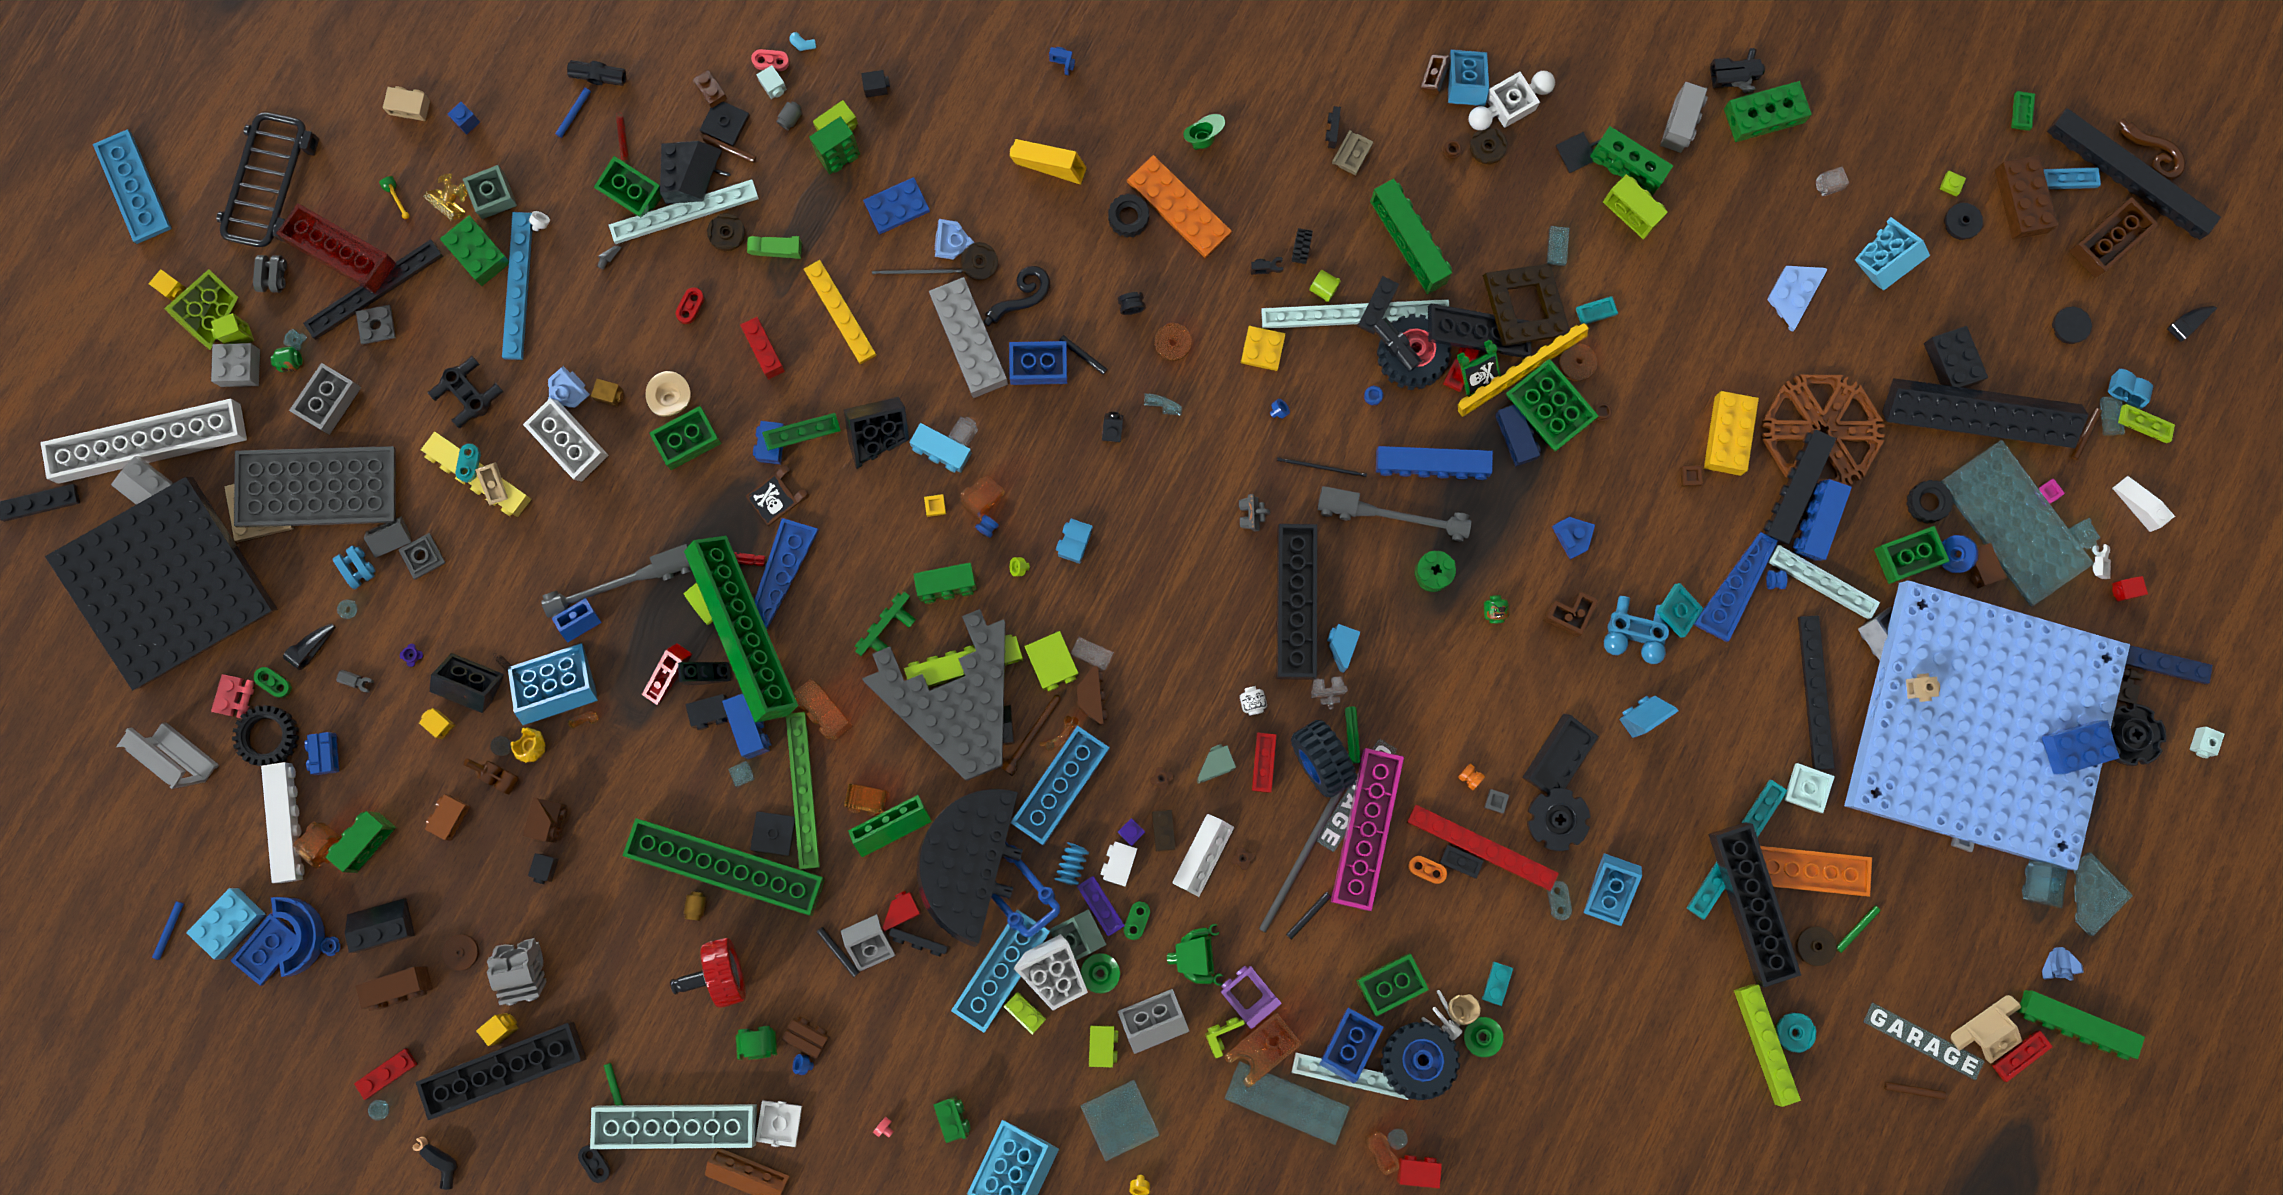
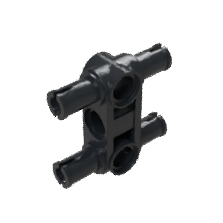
[427,355,504,429]

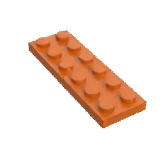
[1127,155,1232,258]
[1760,846,1872,897]

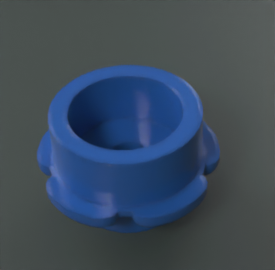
[320,936,341,956]

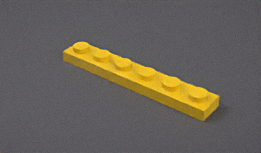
[804,260,876,364]

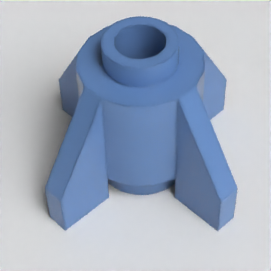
[2042,947,2084,981]

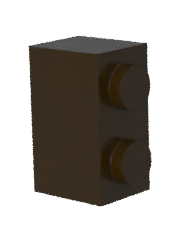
[1152,810,1175,852]

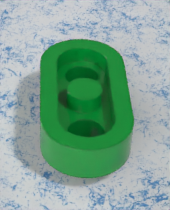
[254,667,292,698]
[1124,902,1150,940]

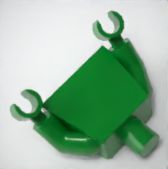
[1167,924,1223,986]

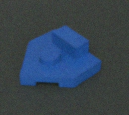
[1552,517,1595,560]

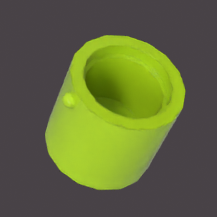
[1309,270,1341,302]

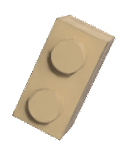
[383,86,430,121]

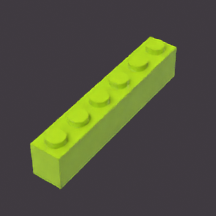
[904,635,1023,688]
[1734,984,1801,1107]

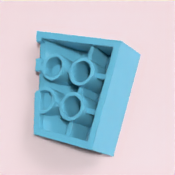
[1855,217,1930,291]

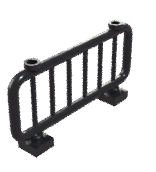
[216,112,319,247]

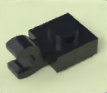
[1250,257,1283,275]

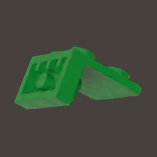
[934,1096,971,1143]

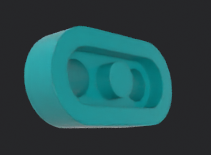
[455,444,481,483]

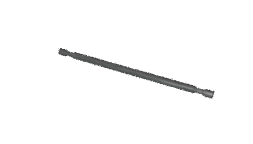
[872,269,962,274]

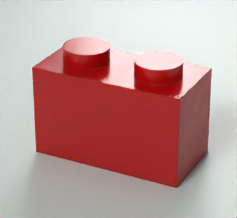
[1397,1155,1442,1189]

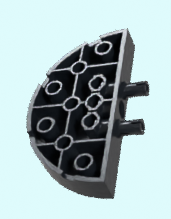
[916,789,1023,947]

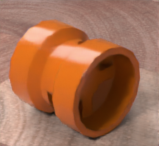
[1458,763,1485,791]

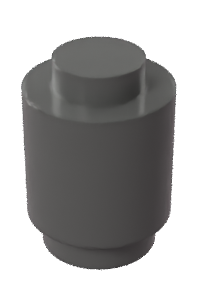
[776,101,802,130]

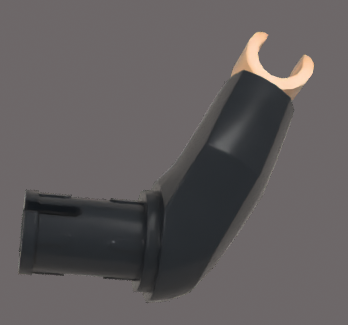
[413,1137,458,1190]

